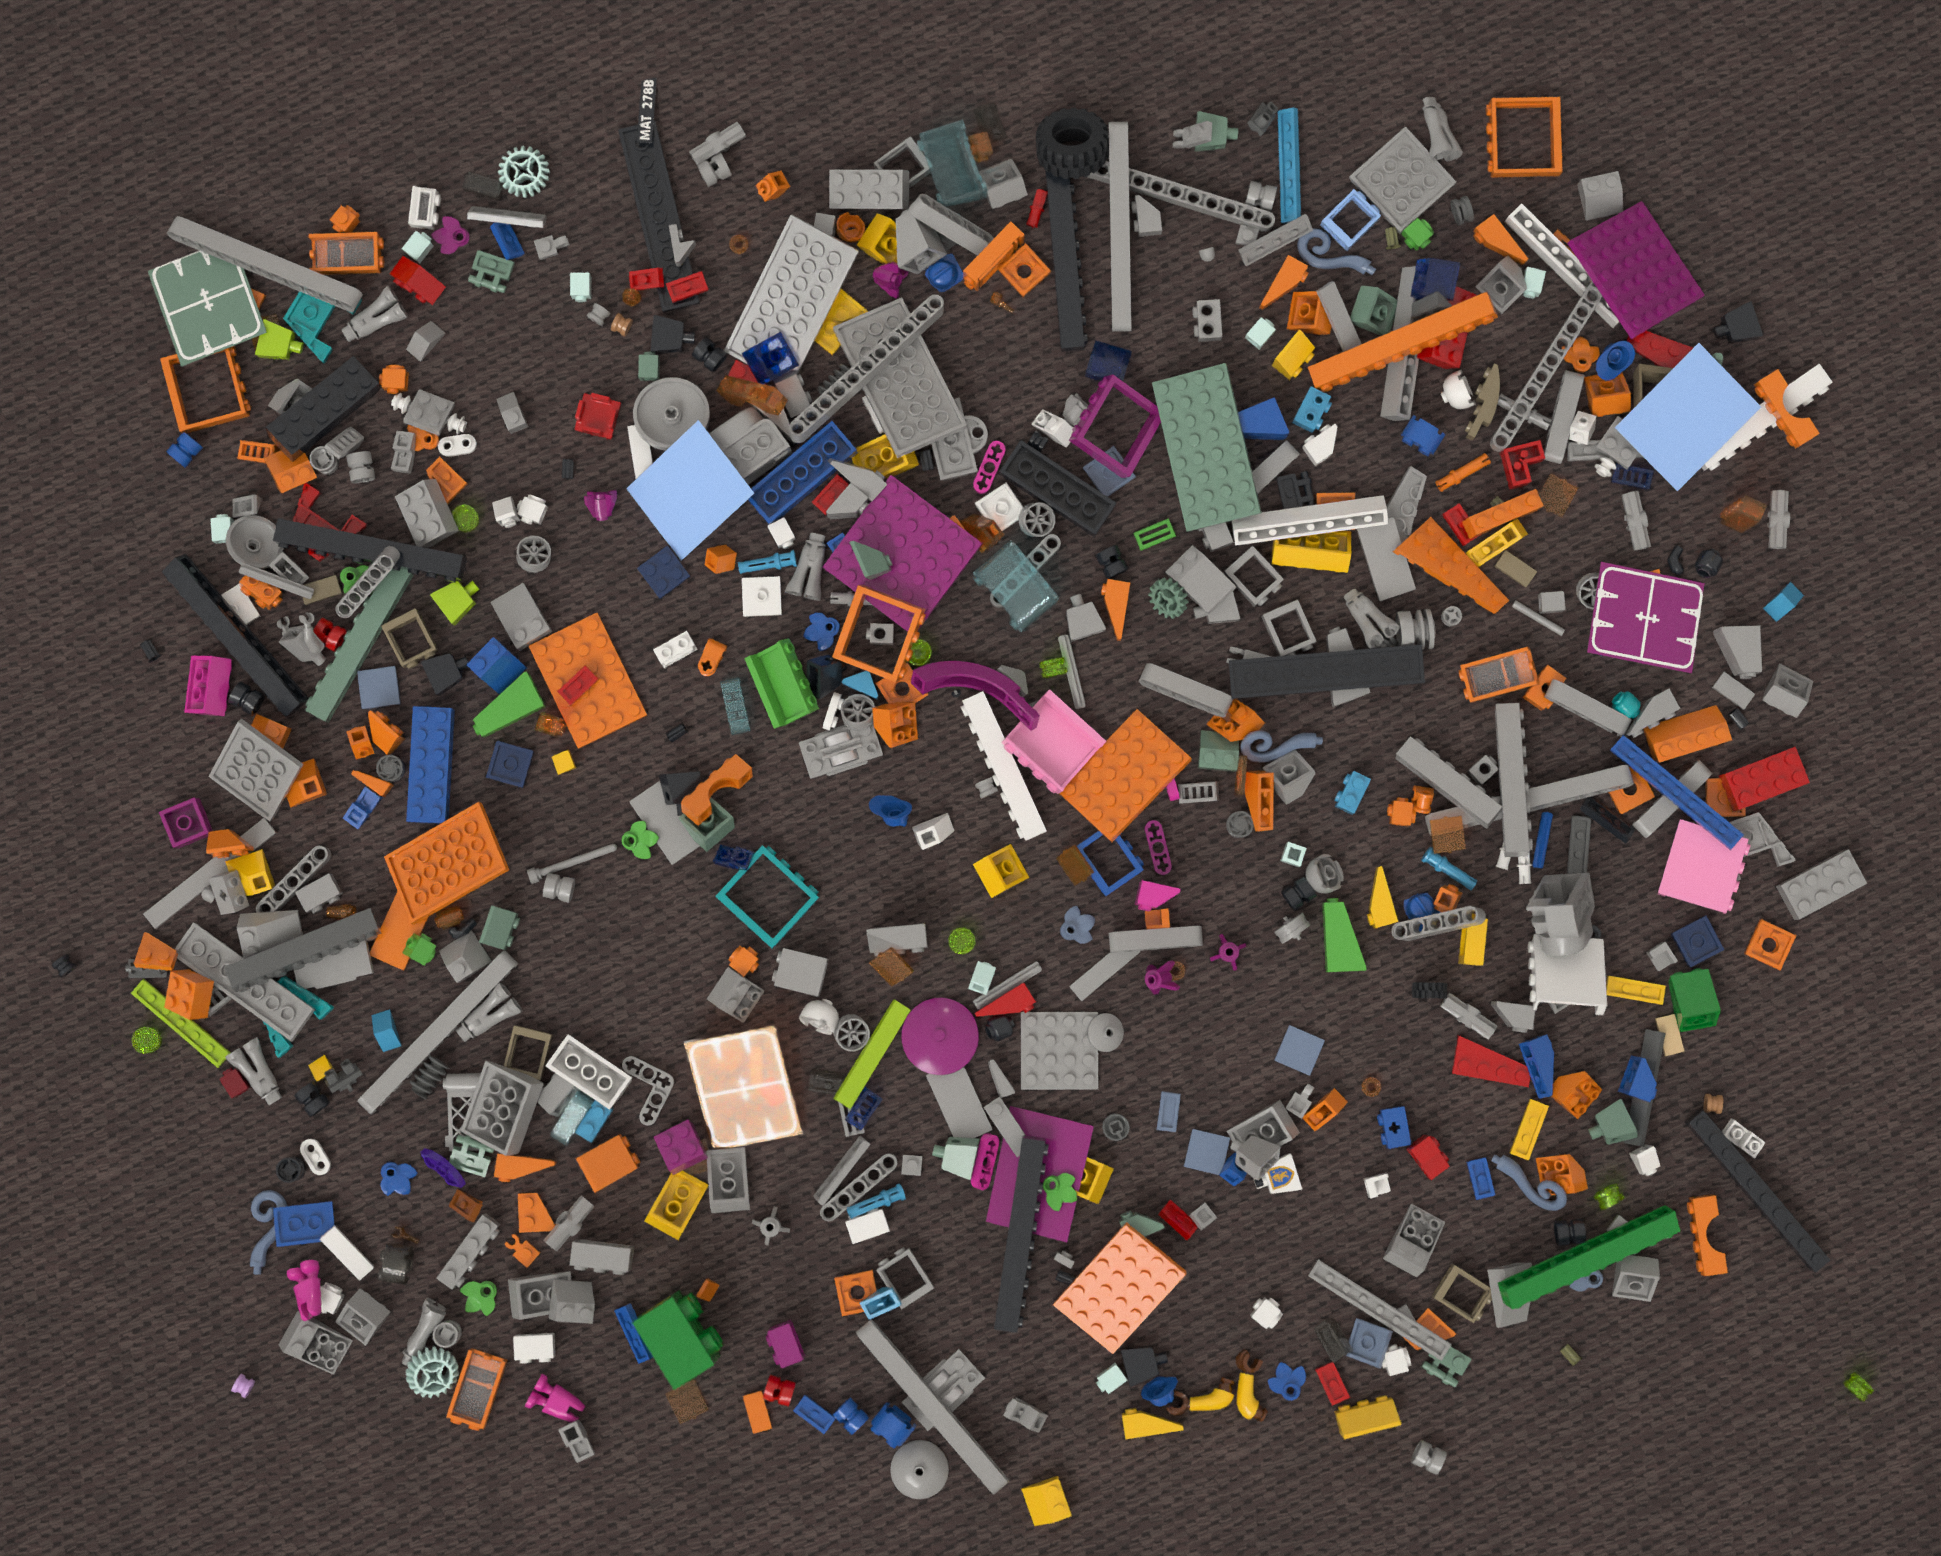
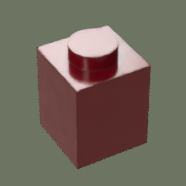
[219,1067,252,1099]

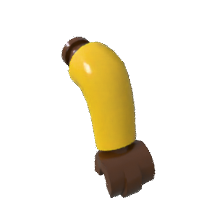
[1236,1349,1267,1422]
[1166,1378,1235,1416]

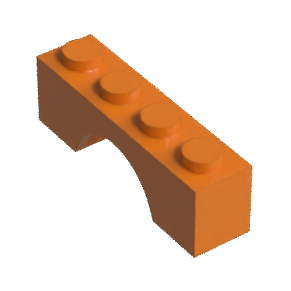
[1754,369,1820,449]
[1462,489,1544,539]
[681,754,753,826]
[1687,1194,1728,1276]

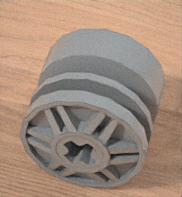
[1395,609,1436,650]

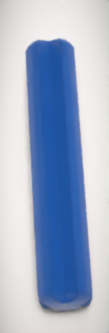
[1532,812,1553,869]

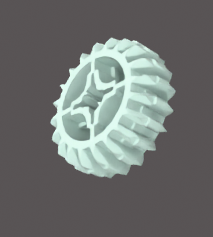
[498,146,550,198]
[406,1346,459,1399]

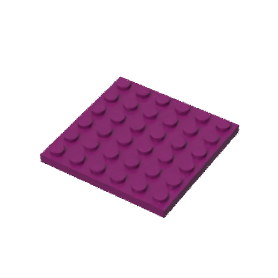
[1567,201,1705,339]
[823,475,983,632]

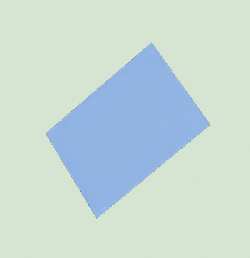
[1615,343,1761,491]
[626,420,754,561]

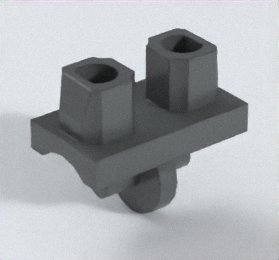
[1247,101,1278,136]
[324,1059,362,1093]

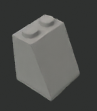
[896,209,947,274]
[1713,626,1762,679]
[772,948,829,997]

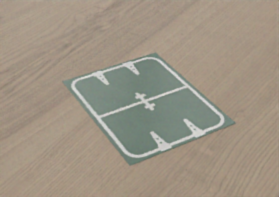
[148,251,267,367]

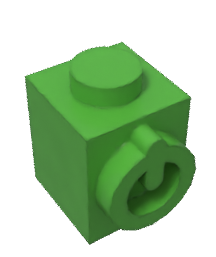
[1402,218,1434,251]
[402,933,436,966]

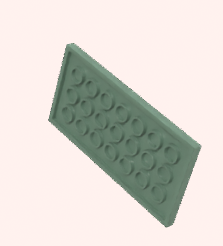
[1152,363,1262,532]

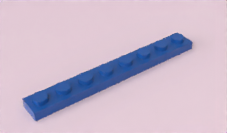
[1610,735,1744,850]

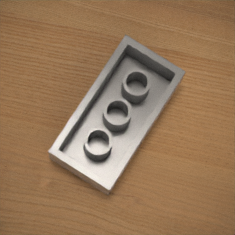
[829,170,909,209]
[1776,849,1867,920]

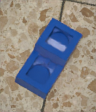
[343,786,382,829]

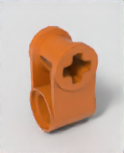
[698,638,727,677]
[1411,785,1434,814]

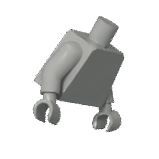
[277,612,326,666]

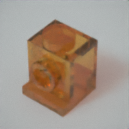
[965,131,993,163]

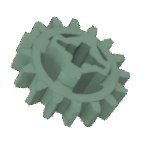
[1148,577,1189,619]

